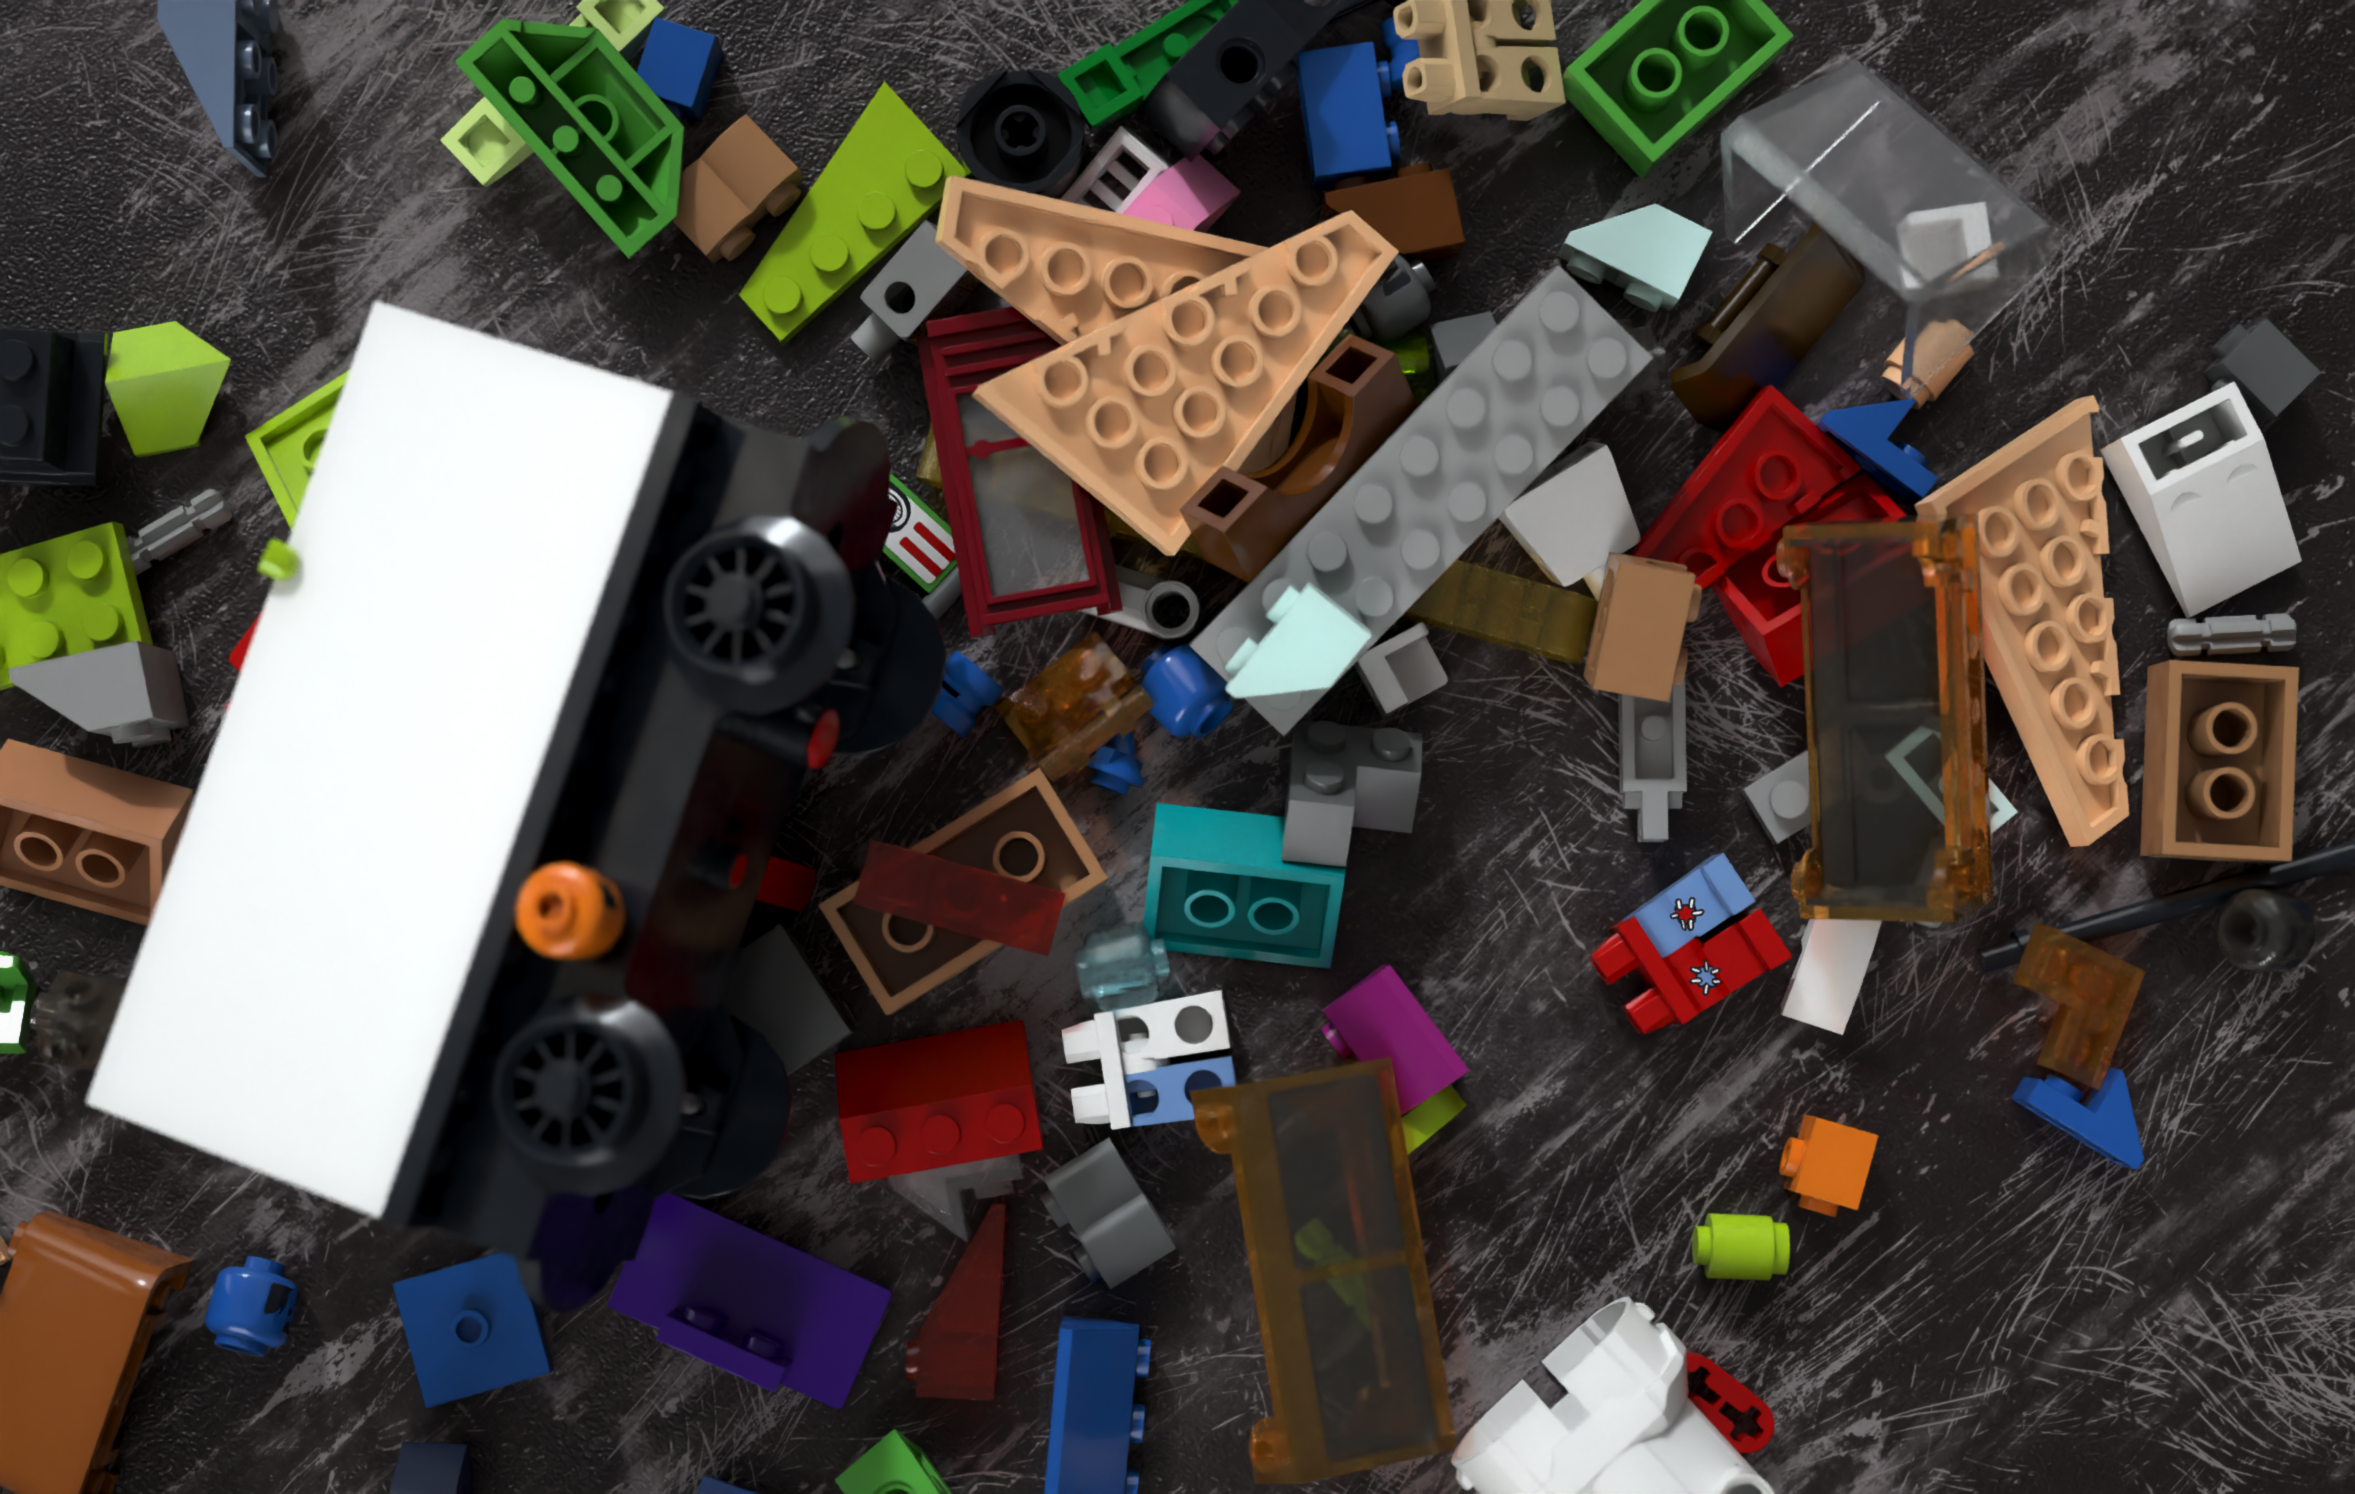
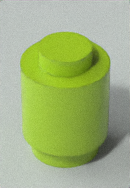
[1692,1213,1790,1281]

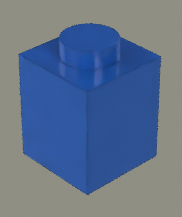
[637,17,724,123]

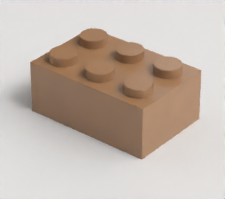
[2140,660,2299,864]

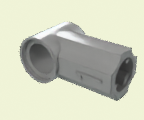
[1076,564,1203,643]

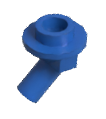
[1083,704,1144,796]

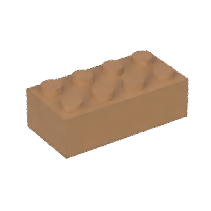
[818,768,1109,1016]

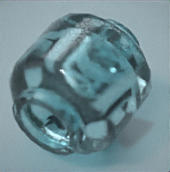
[1074,922,1171,1011]

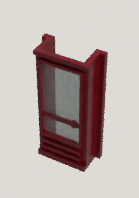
[916,306,1123,639]

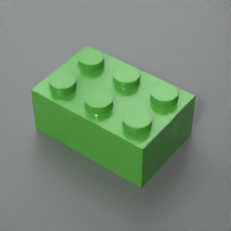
[1562,0,1794,180]

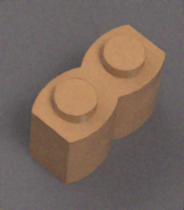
[673,114,804,264]

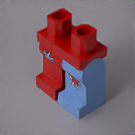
[1588,853,1792,1034]

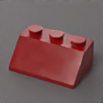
[1710,473,1946,687]
[834,1019,1046,1184]

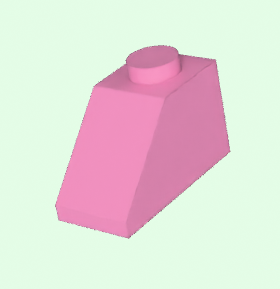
[1122,154,1241,233]

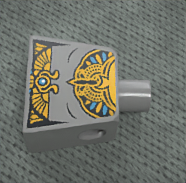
[850,220,984,363]

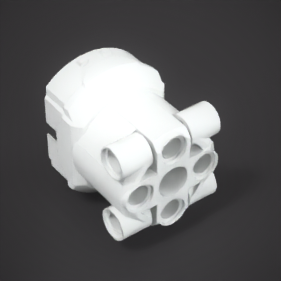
[1451,1297,1774,1494]

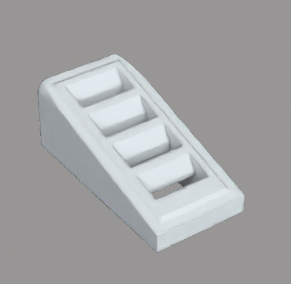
[1060,126,1173,214]

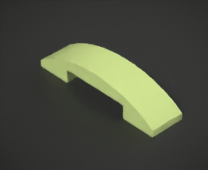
[440,0,667,187]

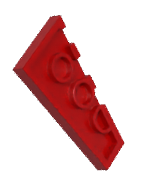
[1627,385,1862,590]

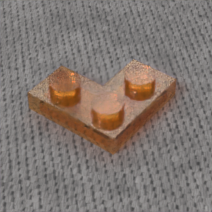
[2012,923,2146,1090]

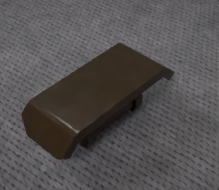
[1671,198,1865,432]

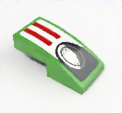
[882,473,957,594]

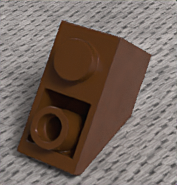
[1322,163,1465,262]

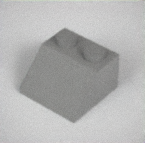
[8,641,190,748]

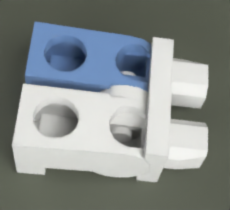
[1062,989,1241,1130]

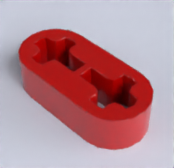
[1686,1352,1775,1453]

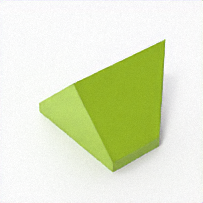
[105,321,231,458]

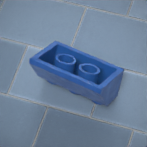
[1044,1315,1151,1494]

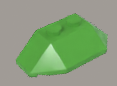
[454,19,685,259]

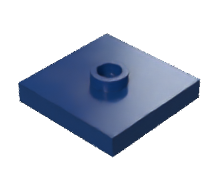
[392,1252,554,1408]

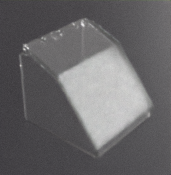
[1721,60,2071,400]

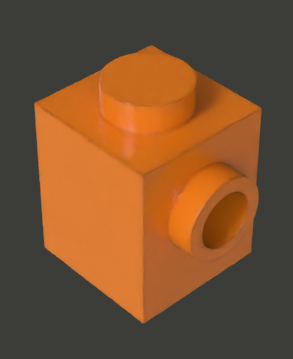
[1779,1114,1879,1217]

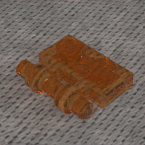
[995,631,1155,783]

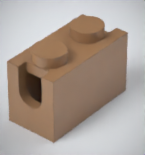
[1583,552,1702,702]

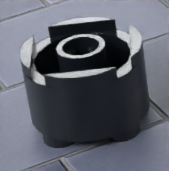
[957,69,1086,200]

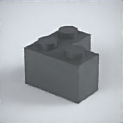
[1281,720,1422,867]

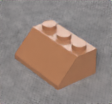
[0,739,193,926]

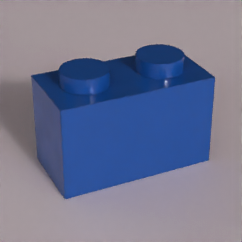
[1296,41,1400,190]

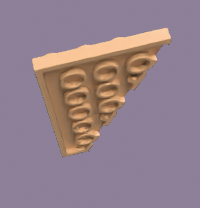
[935,175,1298,474]
[972,210,1399,556]
[1914,395,2129,847]

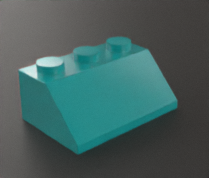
[1141,803,1345,969]

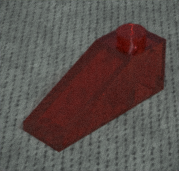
[853,840,1066,956]
[905,1199,1008,1401]

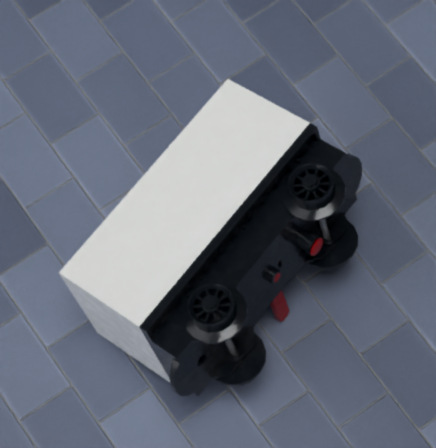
[86,301,946,1314]

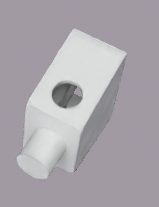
[1498,441,1640,603]

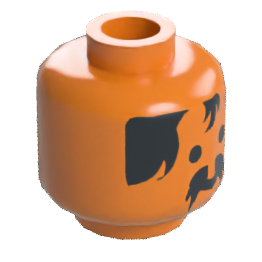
[516,863,625,962]

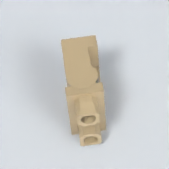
[1393,0,1566,121]

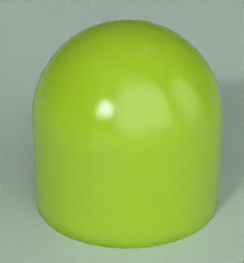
[257,539,300,580]

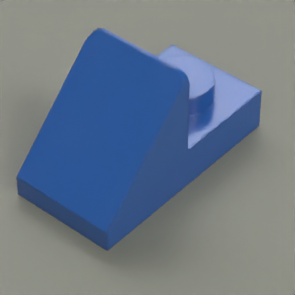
[1814,399,1938,507]
[2011,1068,2144,1170]

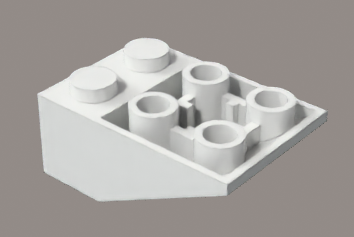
[2100,381,2302,618]

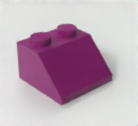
[1320,965,1469,1115]

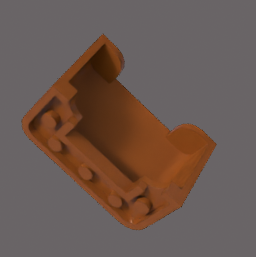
[0,1211,194,1494]

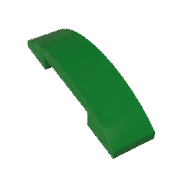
[1056,0,1238,130]

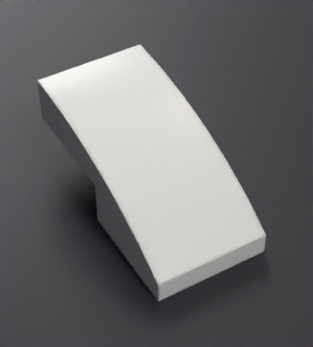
[1780,884,1885,1035]

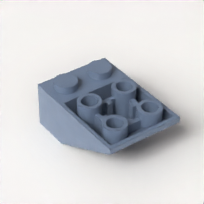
[157,0,279,177]

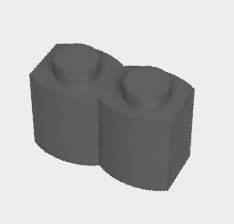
[1040,1136,1177,1289]

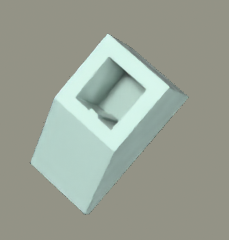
[1557,203,1712,312]
[1224,582,1372,698]

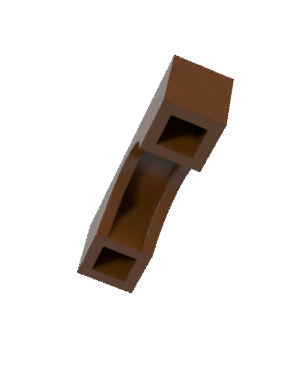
[1179,333,1418,583]

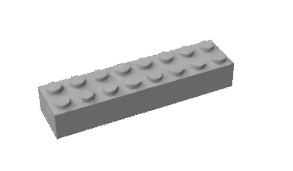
[1190,265,1653,736]

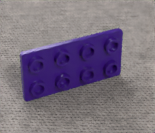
[608,1193,892,1409]

